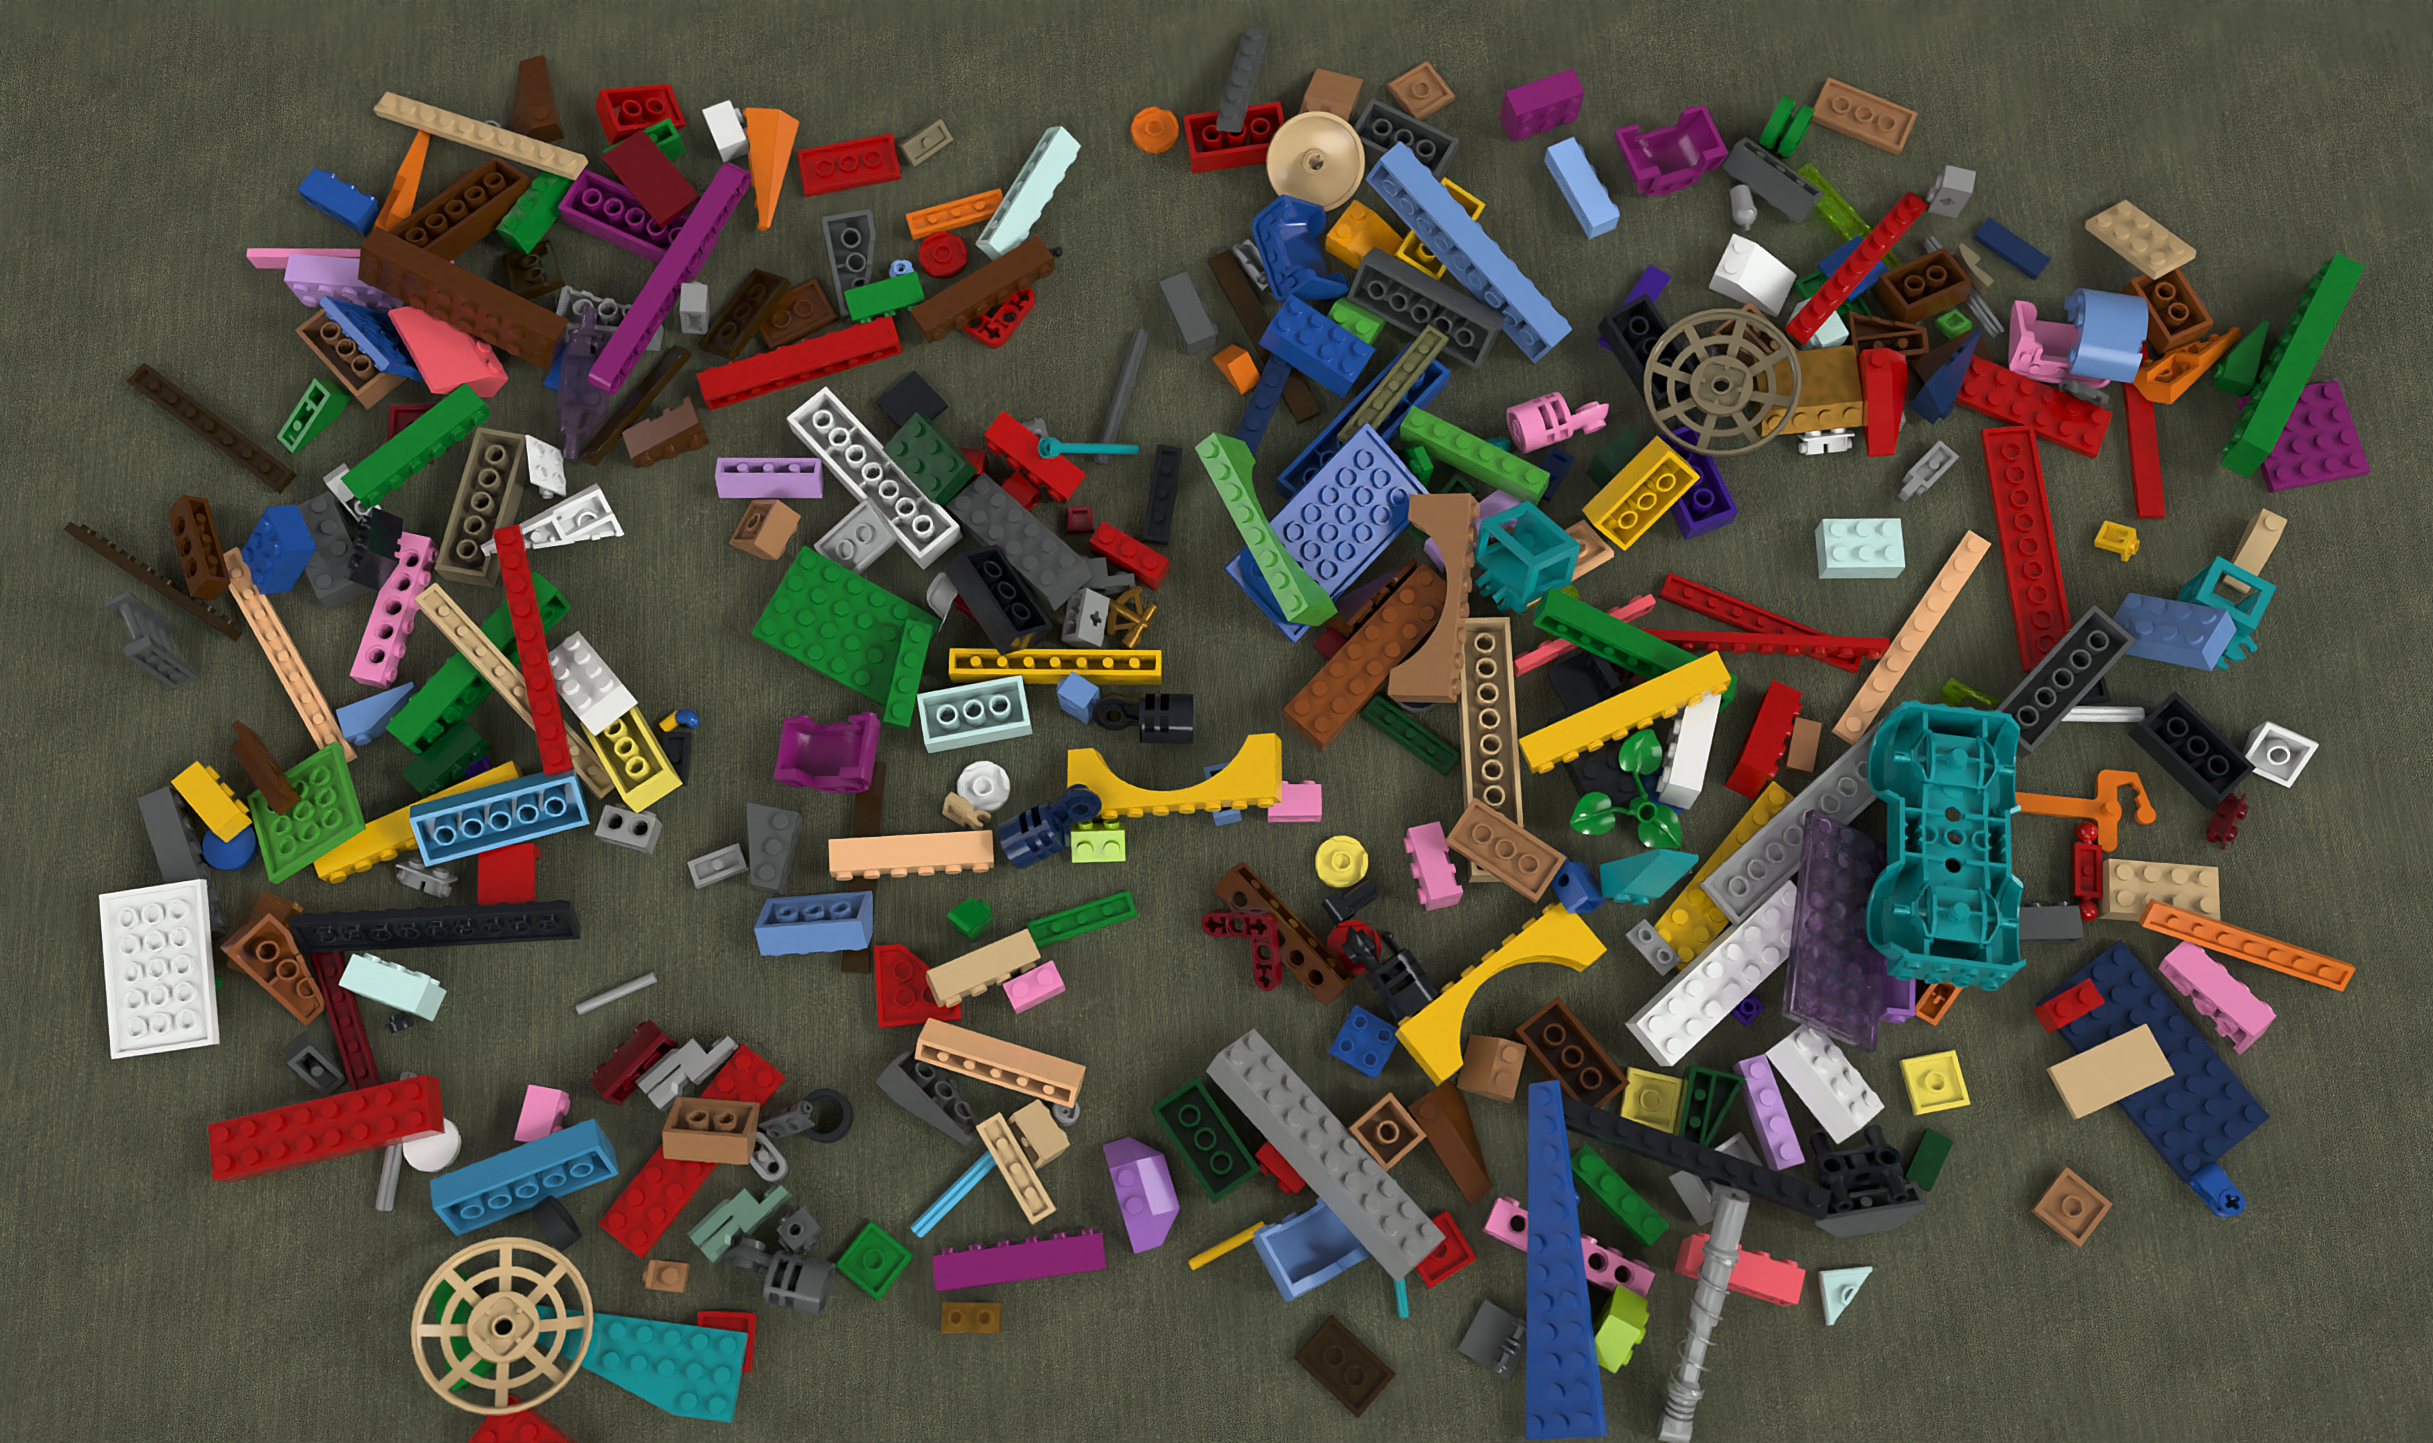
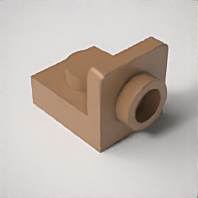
[643,1259,690,1293]

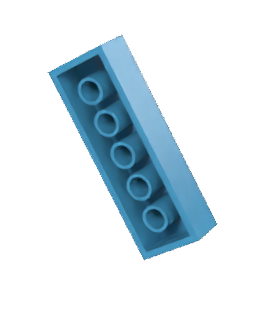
[409,764,589,867]
[430,1118,619,1237]

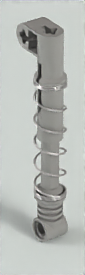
[1656,1184,1750,1443]

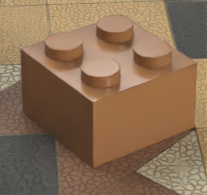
[1346,1092,1427,1172]

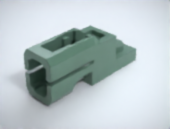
[687,1185,793,1264]

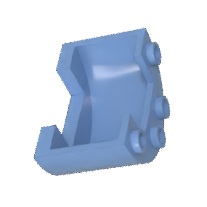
[2064,288,2148,383]
[1252,1197,1372,1303]

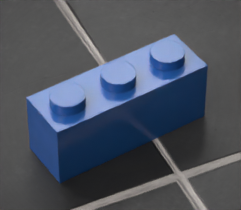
[297,167,381,236]

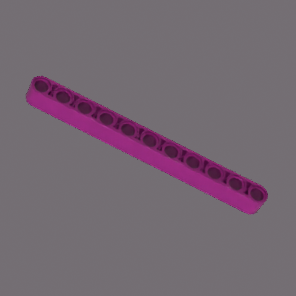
[588,162,752,395]

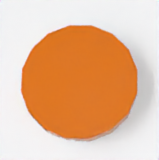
[1131,107,1179,154]

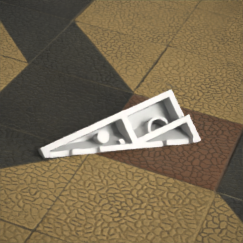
[480,483,624,556]

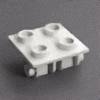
[525,435,566,499]

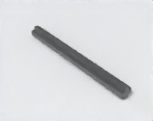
[1093,328,1149,465]

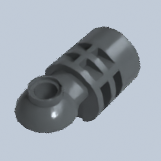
[724,1238,836,1317]

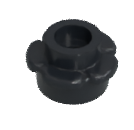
[385,1011,413,1034]

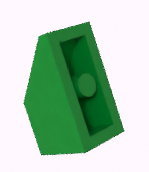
[946,896,994,943]

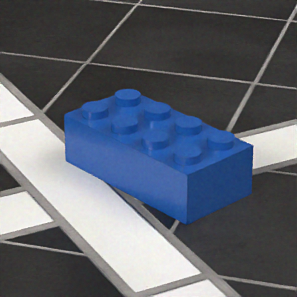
[1259,294,1375,399]

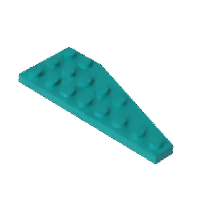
[535,1305,748,1422]

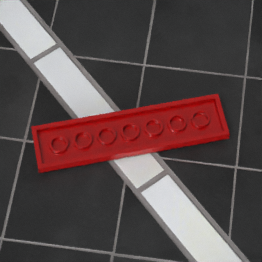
[598,1043,787,1259]

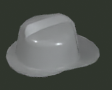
[927,572,958,632]

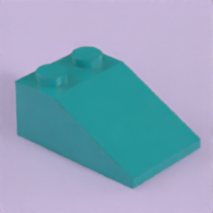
[1600,848,1699,906]

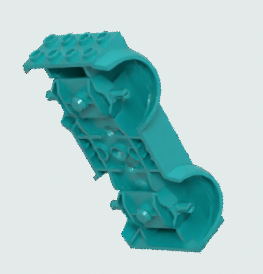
[1865,700,2026,991]

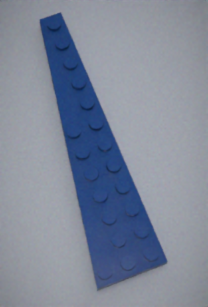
[1526,1080,1608,1440]

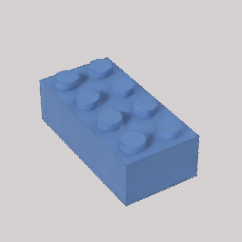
[2112,593,2237,671]

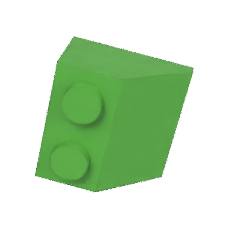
[1327,294,1387,347]

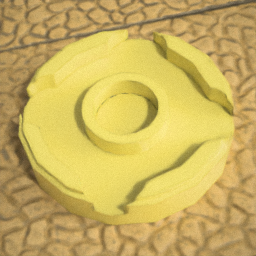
[1315,836,1368,889]

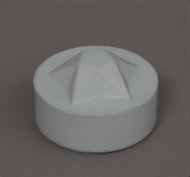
[1051,1101,1080,1127]

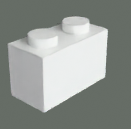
[702,100,750,162]

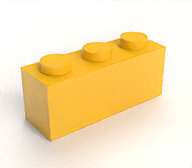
[171,761,253,843]

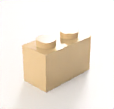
[1006,1099,1070,1170]

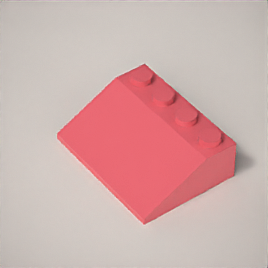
[387,305,509,398]

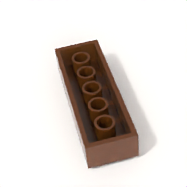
[388,155,531,262]

